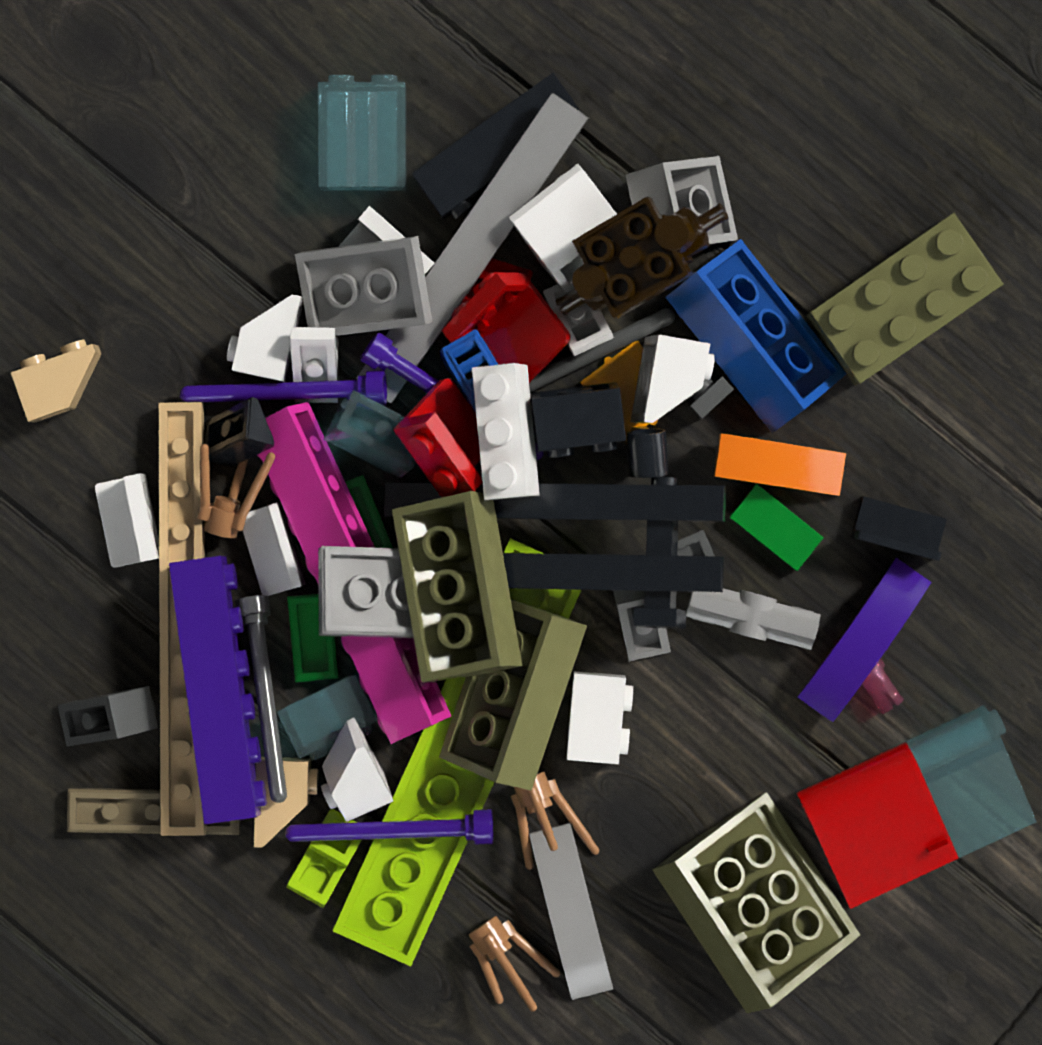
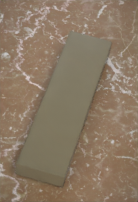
[67,788,241,835]

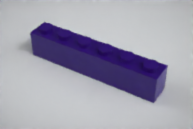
[169,556,267,825]

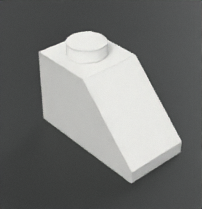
[227,294,303,382]
[321,718,394,822]

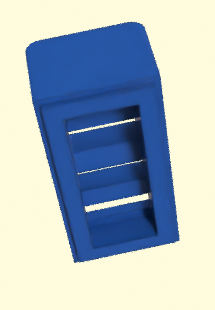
[440,329,498,414]

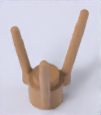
[197,444,276,538]
[511,771,599,870]
[468,916,560,1011]

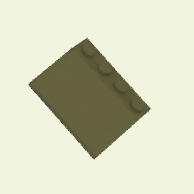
[652,792,861,1013]

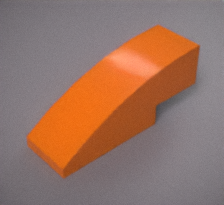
[713,433,846,496]

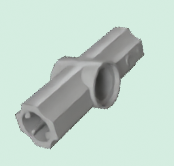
[686,588,821,650]

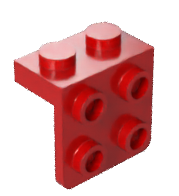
[441,272,570,383]
[393,378,483,498]

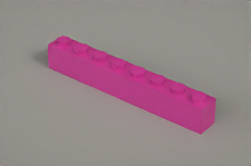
[257,402,452,744]

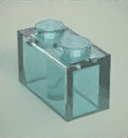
[324,390,416,478]
[277,672,377,761]

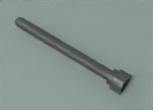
[529,308,676,392]
[235,595,287,803]

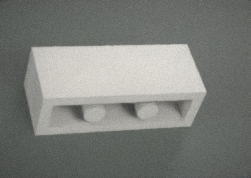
[472,363,540,500]

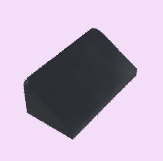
[205,397,274,467]

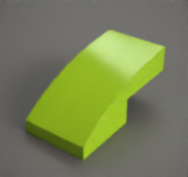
[286,809,362,908]

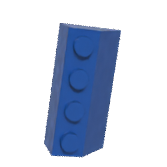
[666,239,846,433]

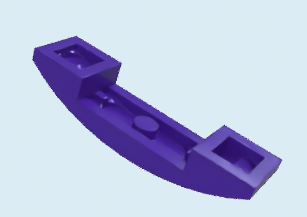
[797,558,931,723]

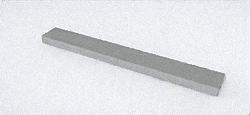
[356,93,589,403]

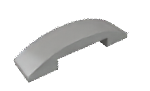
[529,823,613,1000]

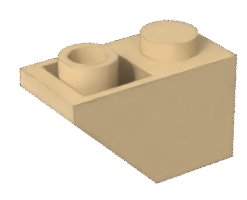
[11,339,101,423]

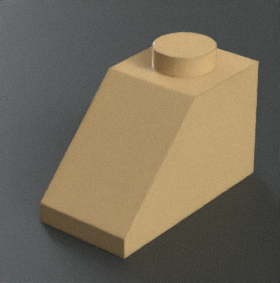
[254,757,319,847]

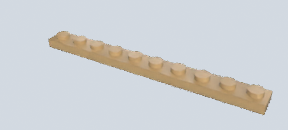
[159,402,206,836]

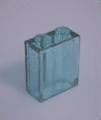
[318,74,407,191]

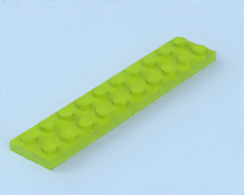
[333,538,581,967]

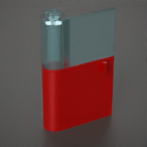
[796,705,1037,909]

